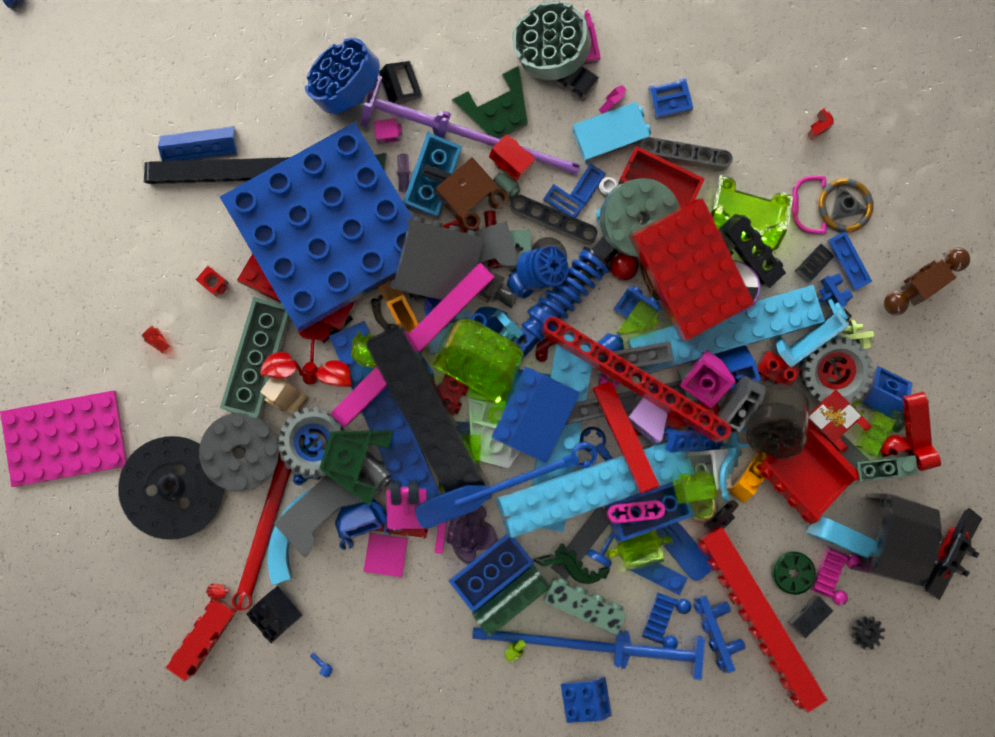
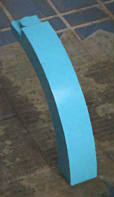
[268,488,312,585]

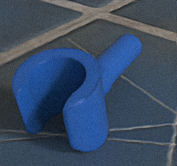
[310,653,333,677]

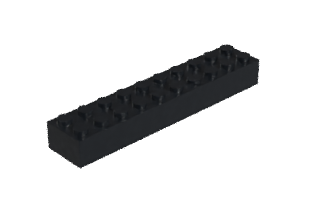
[366,322,492,500]

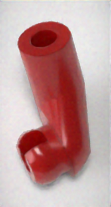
[535,338,555,362]

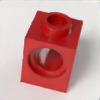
[195,265,229,297]

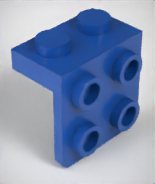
[613,286,661,331]

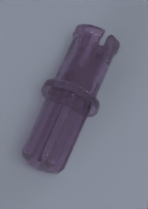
[396,153,411,192]

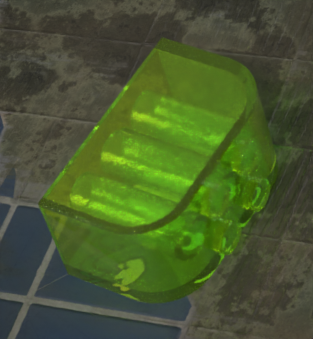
[431,319,524,403]

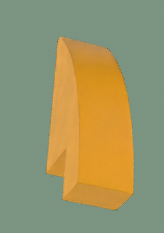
[379,278,430,348]

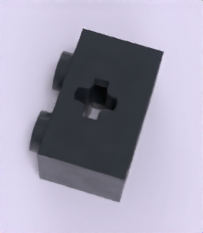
[787,595,833,638]

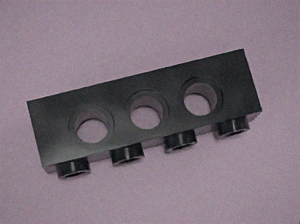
[719,214,786,288]

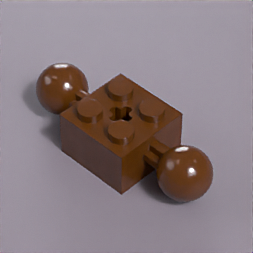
[883,247,970,316]

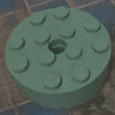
[512,1,591,80]
[600,178,680,257]

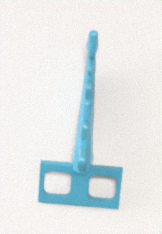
[718,427,752,502]

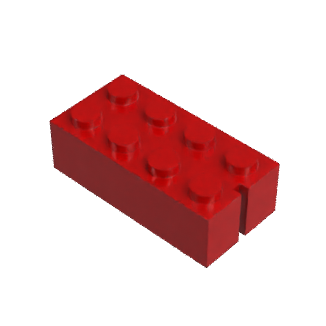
[618,146,705,208]

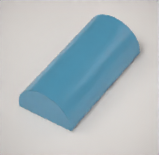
[403,132,462,218]

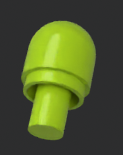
[504,640,526,663]

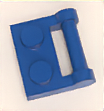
[648,78,693,119]

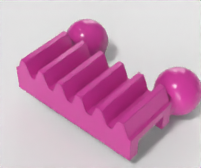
[811,547,862,606]

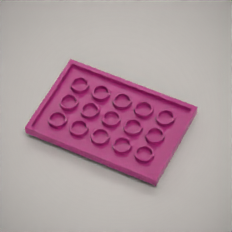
[0,390,127,487]

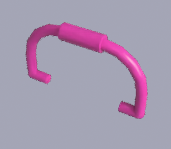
[791,175,827,234]

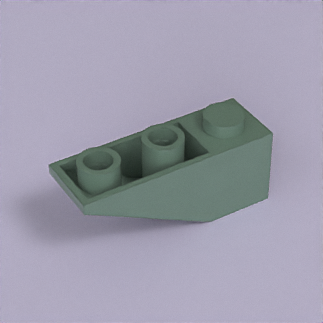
[857,456,918,482]

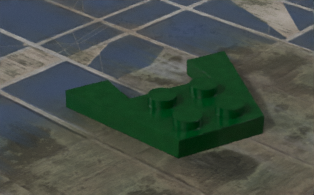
[452,66,528,139]
[319,430,394,506]

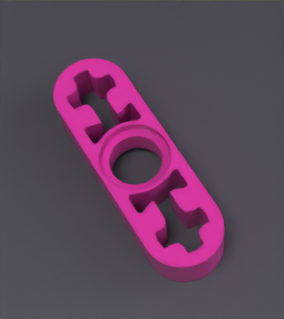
[607,501,665,524]

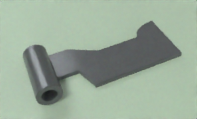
[409,221,518,302]
[273,450,392,558]

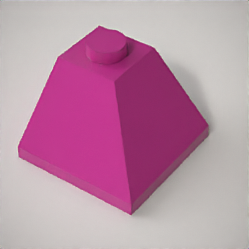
[680,349,735,409]

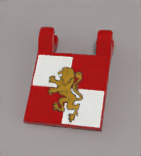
[807,390,872,452]

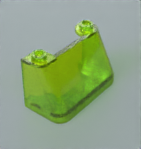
[709,175,794,251]

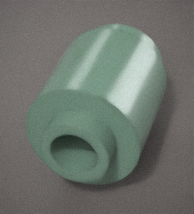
[493,172,521,199]

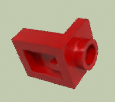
[808,108,834,140]

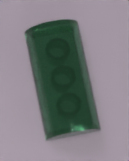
[472,564,551,637]

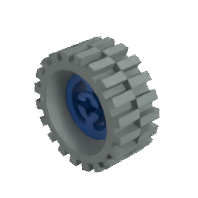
[278,407,347,479]

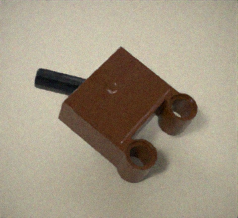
[422,157,508,233]

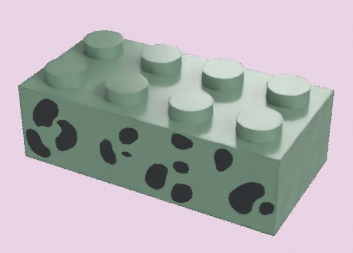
[543,577,627,635]

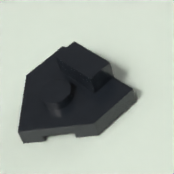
[703,500,739,532]

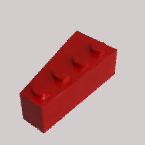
[166,599,237,681]

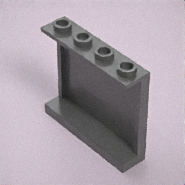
[390,216,484,300]

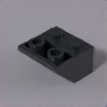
[246,586,303,643]

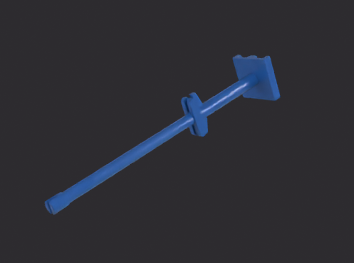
[472,628,705,680]

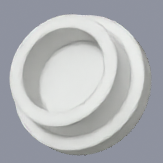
[599,177,618,196]

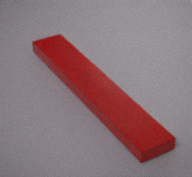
[593,381,660,494]

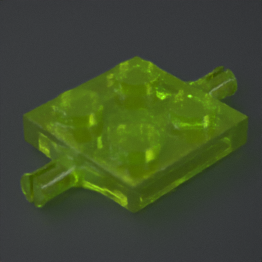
[607,530,673,571]

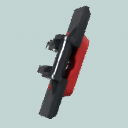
[925,508,983,600]

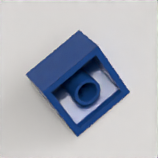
[863,366,912,420]

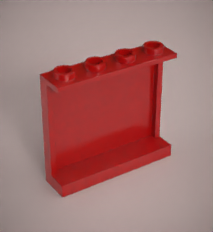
[756,418,859,525]

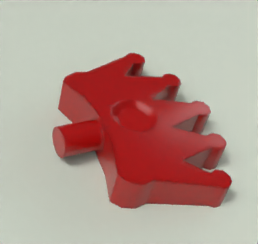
[206,583,229,600]

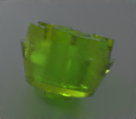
[350,332,377,368]

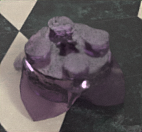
[446,505,498,564]

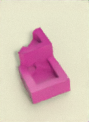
[599,85,626,114]

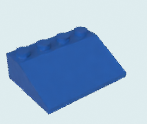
[491,366,581,463]

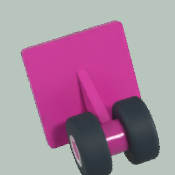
[387,481,426,529]

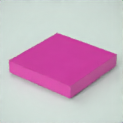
[363,533,408,577]

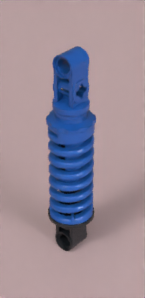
[498,235,619,369]

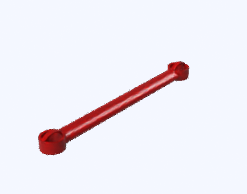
[232,451,291,611]

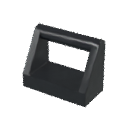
[379,61,422,105]

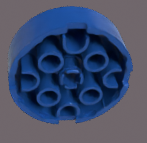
[305,38,380,114]

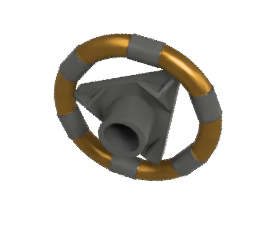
[818,178,874,232]

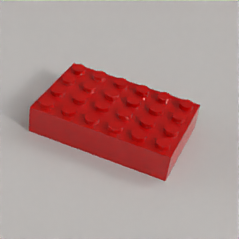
[629,199,755,341]

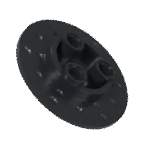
[118,436,224,540]

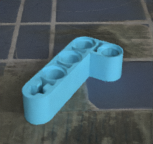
[806,517,880,563]

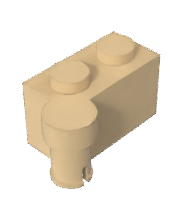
[260,377,309,414]

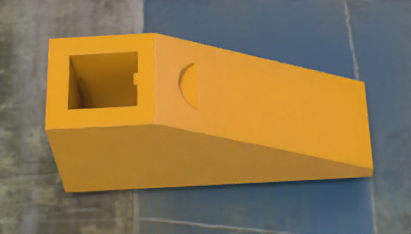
[729,443,773,503]

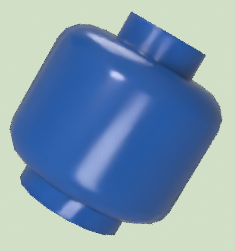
[507,270,534,299]
[598,333,624,352]

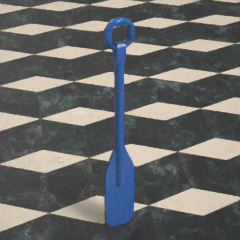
[580,426,712,581]
[415,442,598,528]

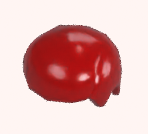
[610,252,638,281]
[879,435,912,457]

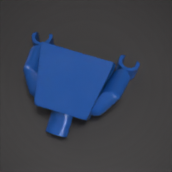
[335,499,397,550]

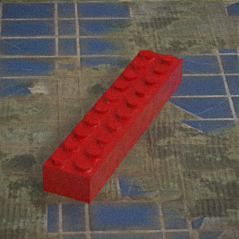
[697,527,828,713]

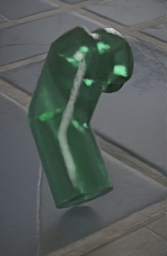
[890,409,905,433]

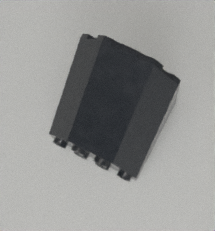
[851,493,943,587]

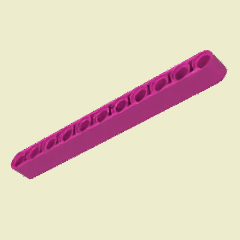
[331,263,495,428]

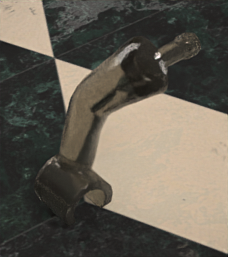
[371,295,396,331]

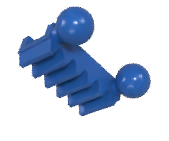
[641,592,691,649]

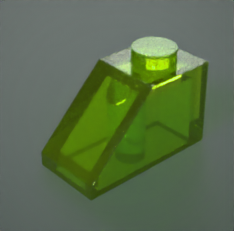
[616,300,659,336]

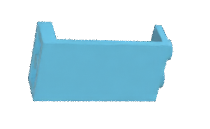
[572,102,651,164]
[775,299,849,368]

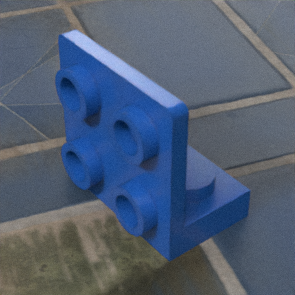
[561,677,612,723]

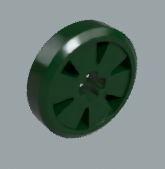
[772,551,816,595]

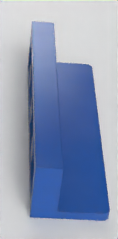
[158,126,238,161]

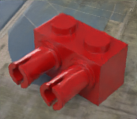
[489,134,535,182]
[756,350,801,392]
[439,372,469,417]

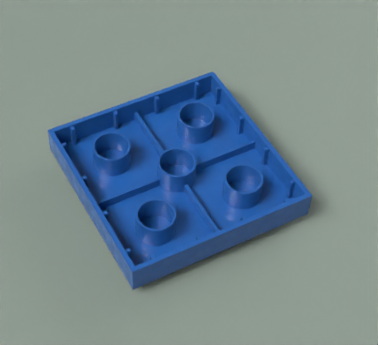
[220,122,413,333]

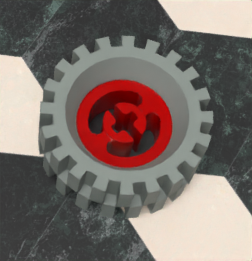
[799,334,874,404]

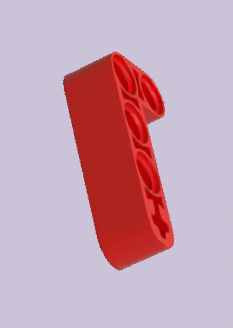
[902,391,941,471]

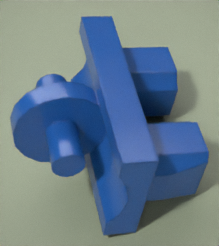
[818,273,853,307]

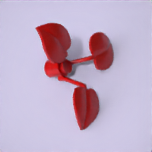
[261,322,351,387]

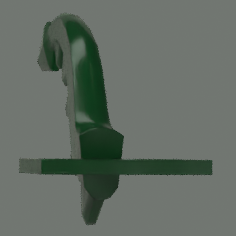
[533,543,610,584]

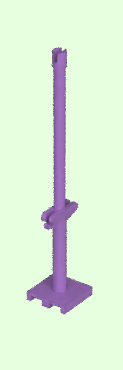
[360,76,580,175]

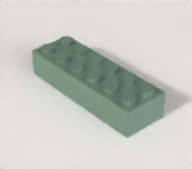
[220,297,291,419]

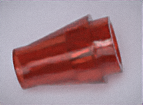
[141,325,170,354]

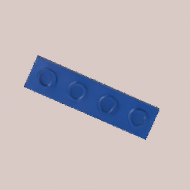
[663,426,724,453]
[694,596,746,673]

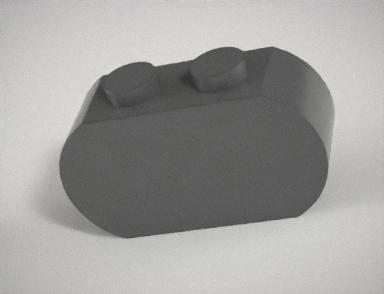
[717,376,766,434]

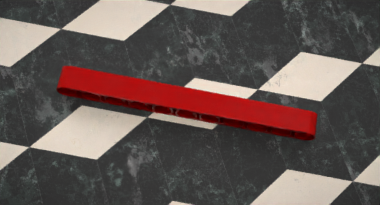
[542,317,731,442]

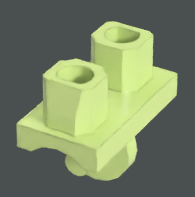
[843,320,874,349]

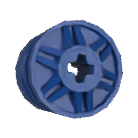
[517,246,568,290]

